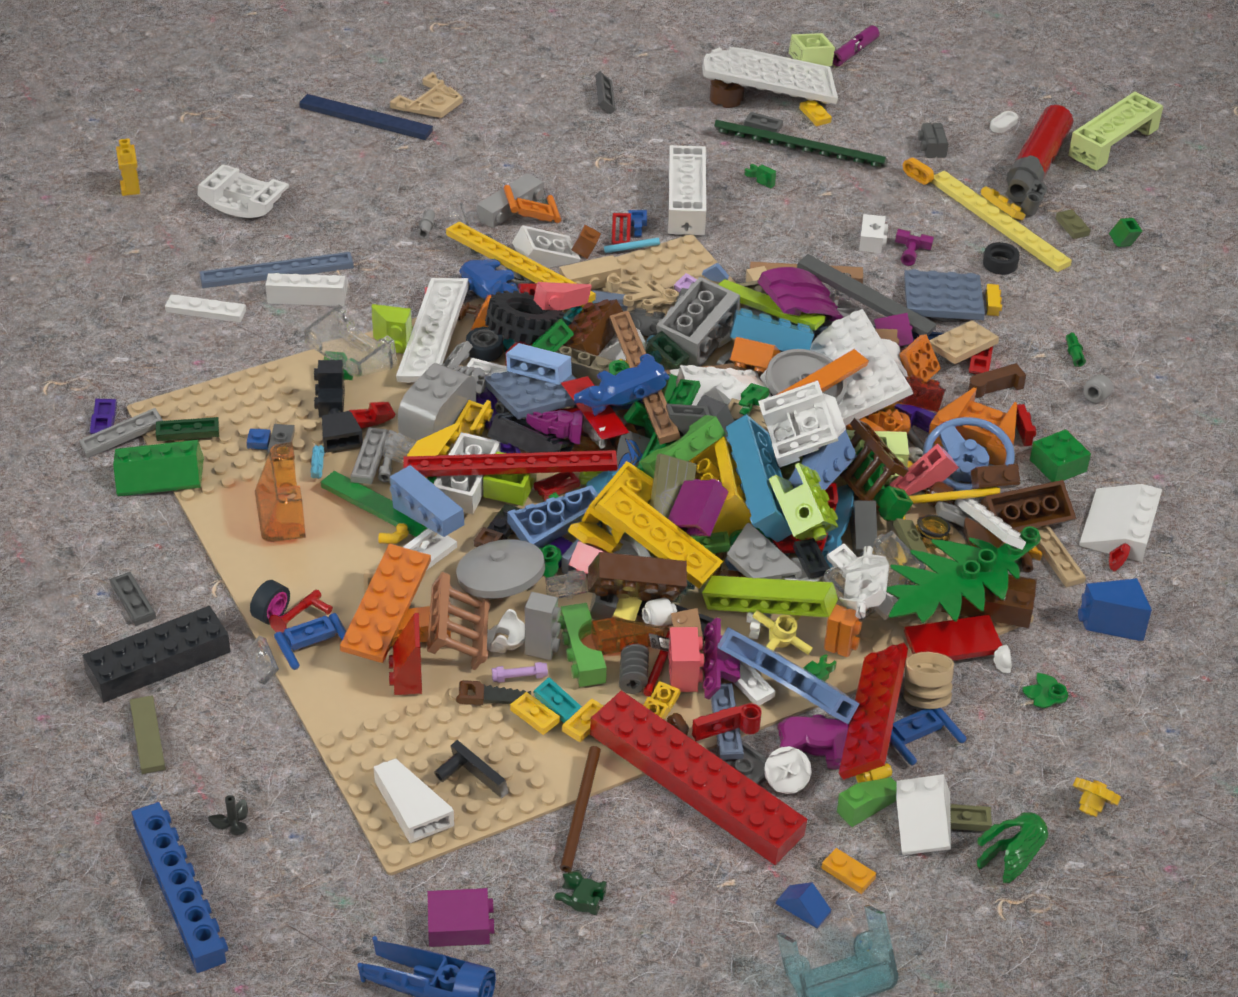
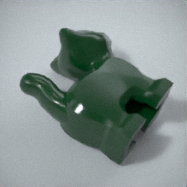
[554,870,607,915]

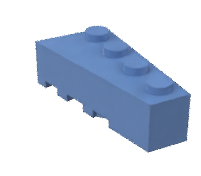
[788,430,857,490]
[390,465,465,537]
[507,485,598,548]

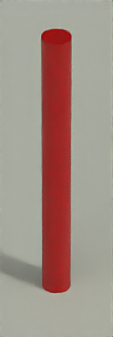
[643,630,670,696]

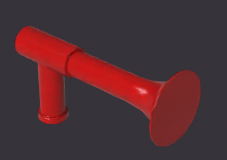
[269,589,333,633]

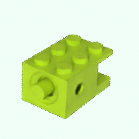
[769,463,838,541]

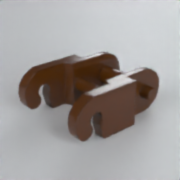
[458,302,481,322]

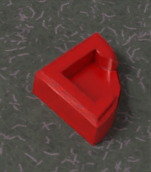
[1109,543,1130,572]

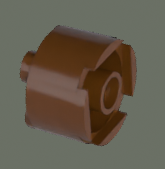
[709,79,745,108]

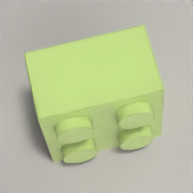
[789,33,835,66]

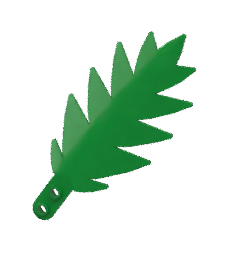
[886,526,1041,623]

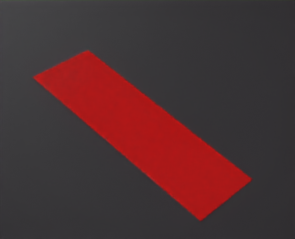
[561,376,630,440]

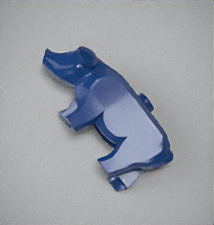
[459,259,519,300]
[574,354,670,416]

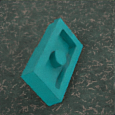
[533,677,582,723]

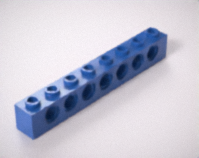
[131,802,228,973]

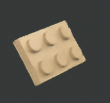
[929,320,999,364]

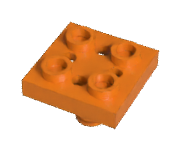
[899,334,941,389]

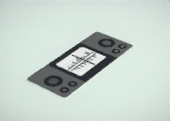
[649,633,669,652]

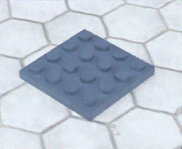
[904,269,985,320]
[485,371,576,419]

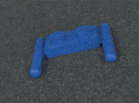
[274,613,347,670]
[890,708,967,766]

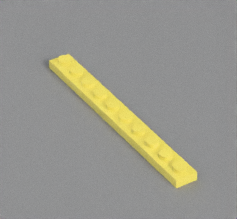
[931,171,1072,272]

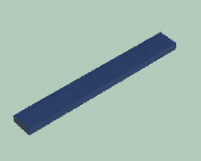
[299,94,433,140]

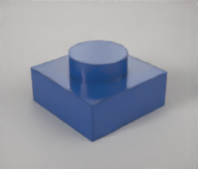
[246,429,271,450]

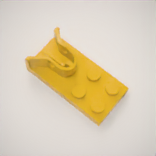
[581,461,654,544]

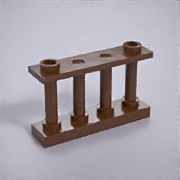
[840,418,909,510]

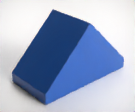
[776,882,831,929]

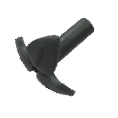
[208,795,248,835]

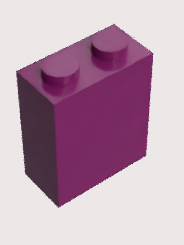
[668,479,728,536]
[427,888,495,947]

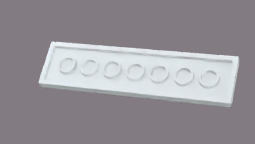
[396,278,469,383]

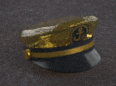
[915,515,950,549]

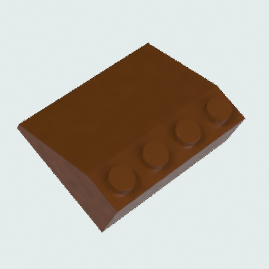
[941,574,1037,628]

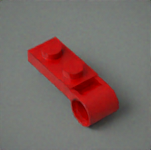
[692,703,762,741]

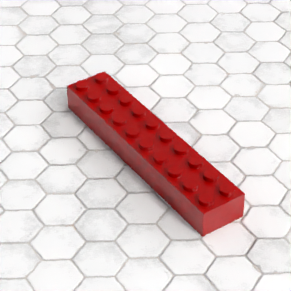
[590,690,808,866]

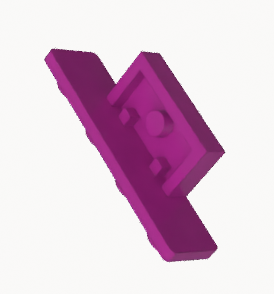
[703,617,740,700]

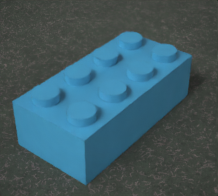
[730,308,814,351]

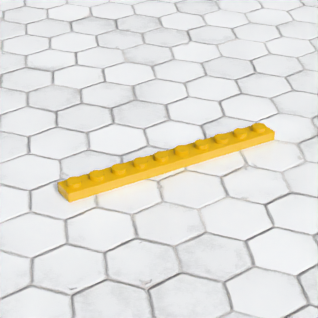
[446,222,596,307]

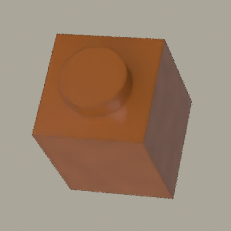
[571,225,601,259]

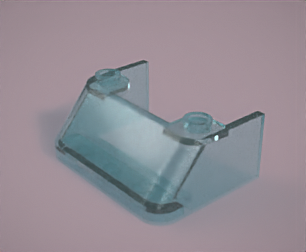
[777,905,898,997]

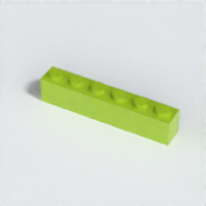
[702,576,838,617]

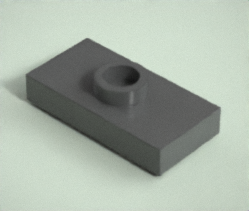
[267,424,295,458]

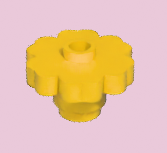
[1072,777,1121,817]

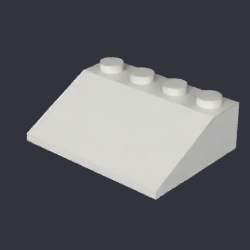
[1079,484,1162,562]

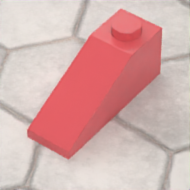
[534,282,592,310]
[890,444,959,496]

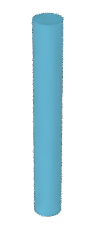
[604,237,660,254]

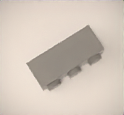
[525,592,561,660]

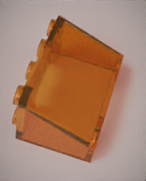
[255,442,306,542]

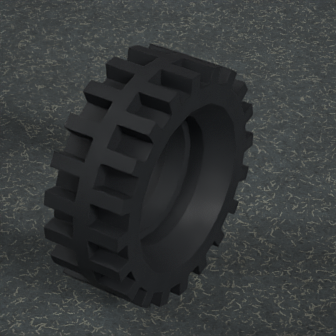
[485,291,564,345]

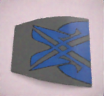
[616,431,651,469]

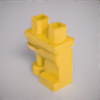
[116,138,140,196]

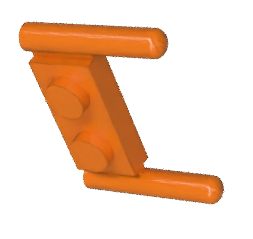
[504,185,561,223]

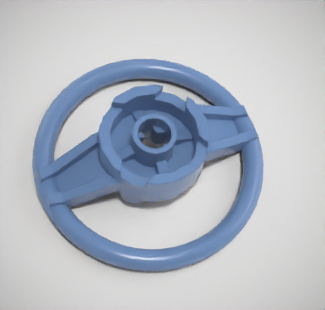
[923,417,1015,491]

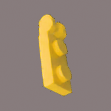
[981,186,1026,221]

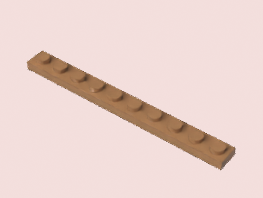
[610,311,680,445]

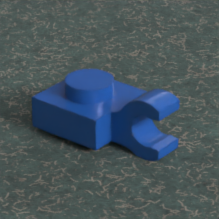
[628,210,647,237]

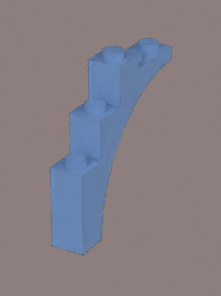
[717,627,859,724]

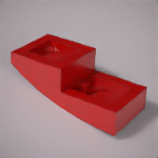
[969,346,993,374]
[349,402,396,428]

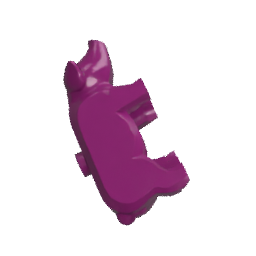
[777,714,850,769]

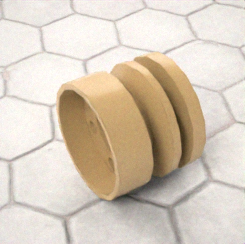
[903,652,954,709]

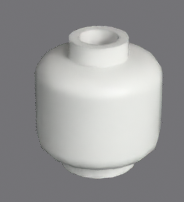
[642,598,677,629]

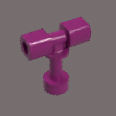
[895,228,934,266]

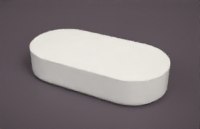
[990,111,1018,133]

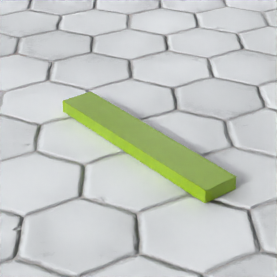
[718,279,825,331]

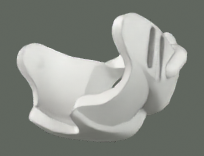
[487,609,525,653]

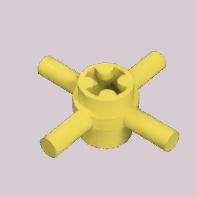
[753,610,813,655]

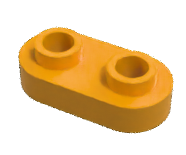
[902,157,934,185]

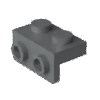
[629,308,665,336]

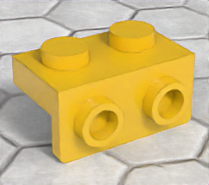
[456,400,493,436]

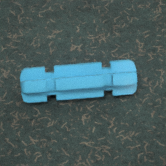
[310,445,324,479]

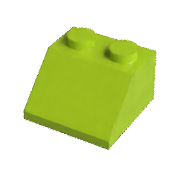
[371,304,412,354]

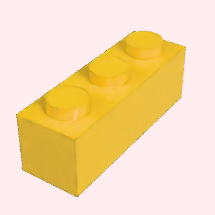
[985,284,1002,316]

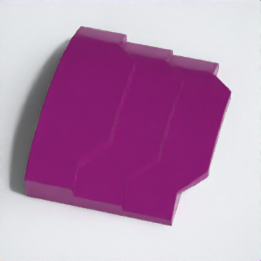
[757,267,844,322]

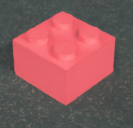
[668,627,704,692]

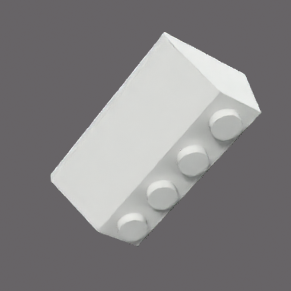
[266,273,348,306]
[676,365,760,405]

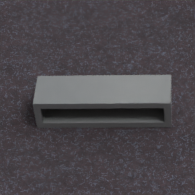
[477,173,544,228]

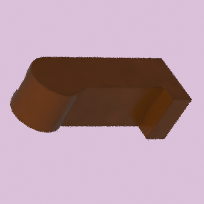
[968,363,1026,398]

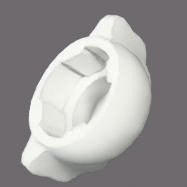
[993,645,1012,673]

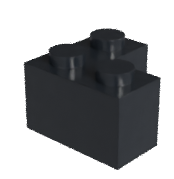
[314,360,345,418]

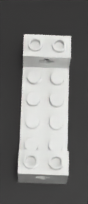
[668,145,706,235]

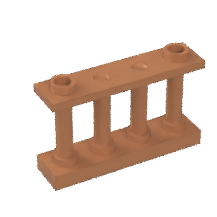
[427,572,491,670]

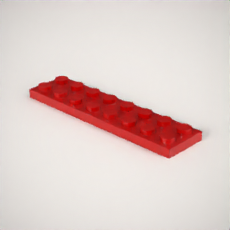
[838,642,908,780]

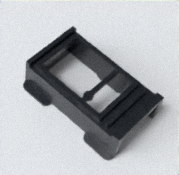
[487,412,574,453]

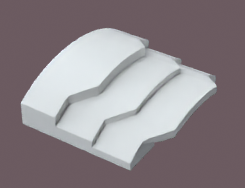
[197,164,289,218]
[758,381,846,467]

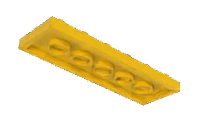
[595,482,723,589]

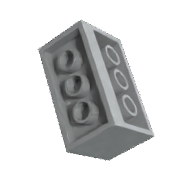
[656,277,740,367]

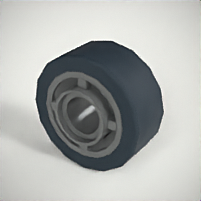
[466,327,503,362]

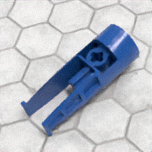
[357,936,496,997]

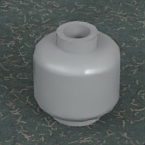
[1084,374,1113,403]

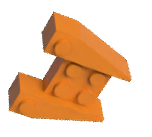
[929,388,1017,465]

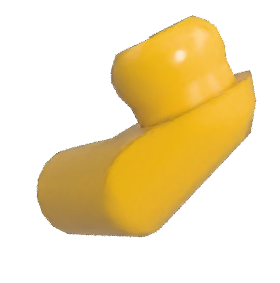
[378,523,409,544]

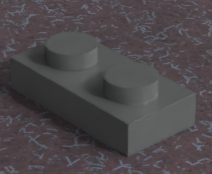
[744,112,783,133]

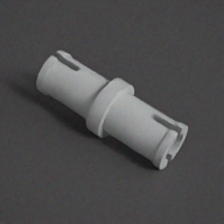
[417,209,435,239]

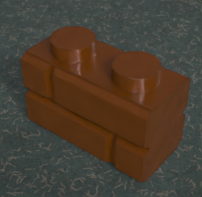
[971,464,1020,489]

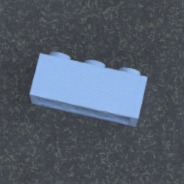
[506,343,572,385]

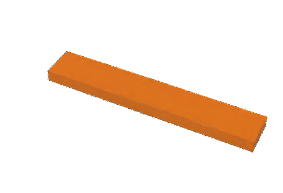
[776,349,869,395]

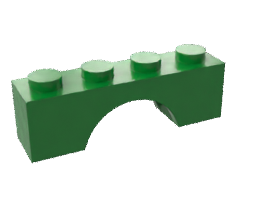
[848,447,913,521]

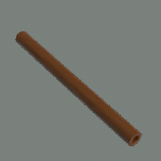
[560,746,601,872]

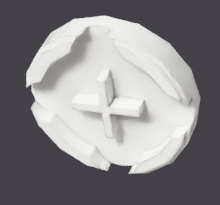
[764,746,812,794]

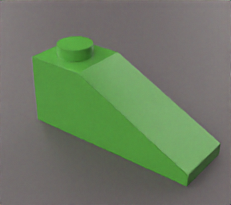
[837,777,897,827]

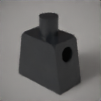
[322,408,363,453]

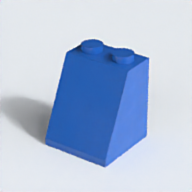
[1078,578,1152,641]

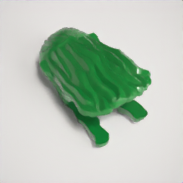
[977,812,1049,884]

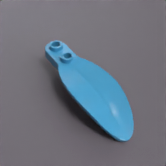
[822,484,855,570]

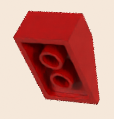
[389,613,422,695]

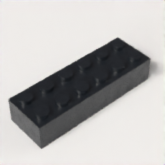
[82,605,231,703]

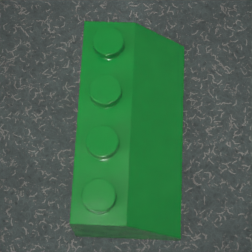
[113,440,204,496]

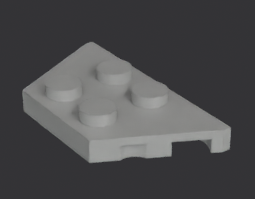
[727,523,802,579]

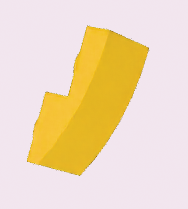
[644,681,681,719]

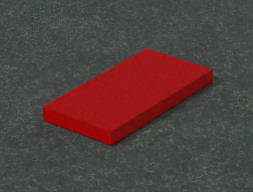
[904,615,1003,661]

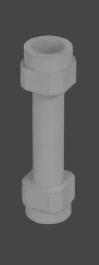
[378,439,398,482]

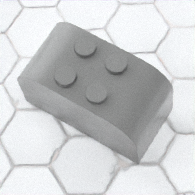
[398,363,476,445]

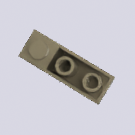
[556,345,613,386]

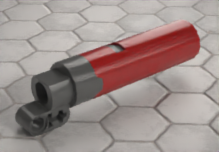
[1006,105,1074,216]

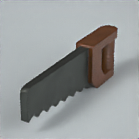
[456,680,531,705]

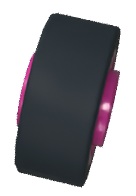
[250,580,290,625]

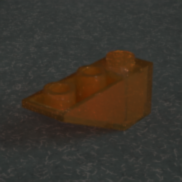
[591,617,664,655]

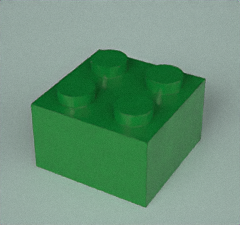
[1029,429,1091,482]

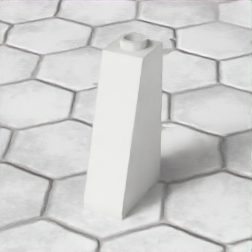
[374,759,454,843]

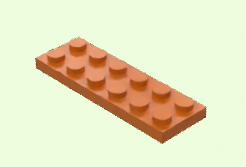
[340,543,431,663]

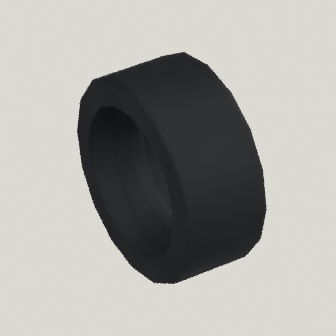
[983,242,1020,275]

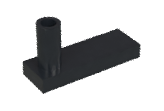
[434,740,509,799]

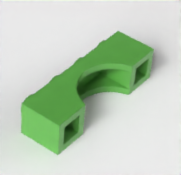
[639,415,726,479]
[558,603,607,687]

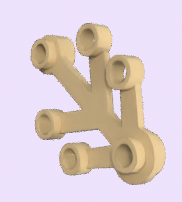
[606,275,678,311]

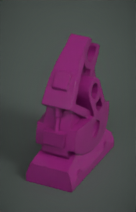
[526,410,583,444]

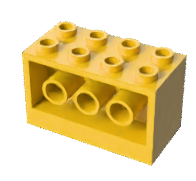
[688,436,751,536]

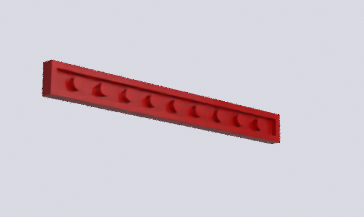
[403,450,617,477]

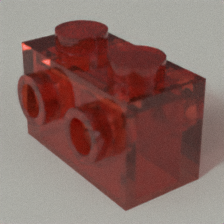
[899,374,946,412]

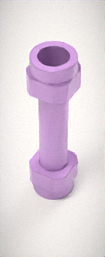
[492,662,548,683]

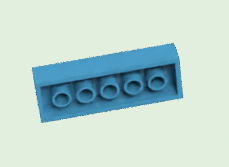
[726,414,792,542]

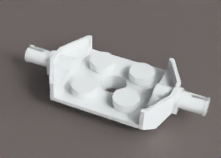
[839,546,889,619]

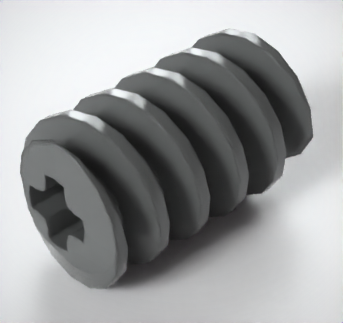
[619,644,649,694]

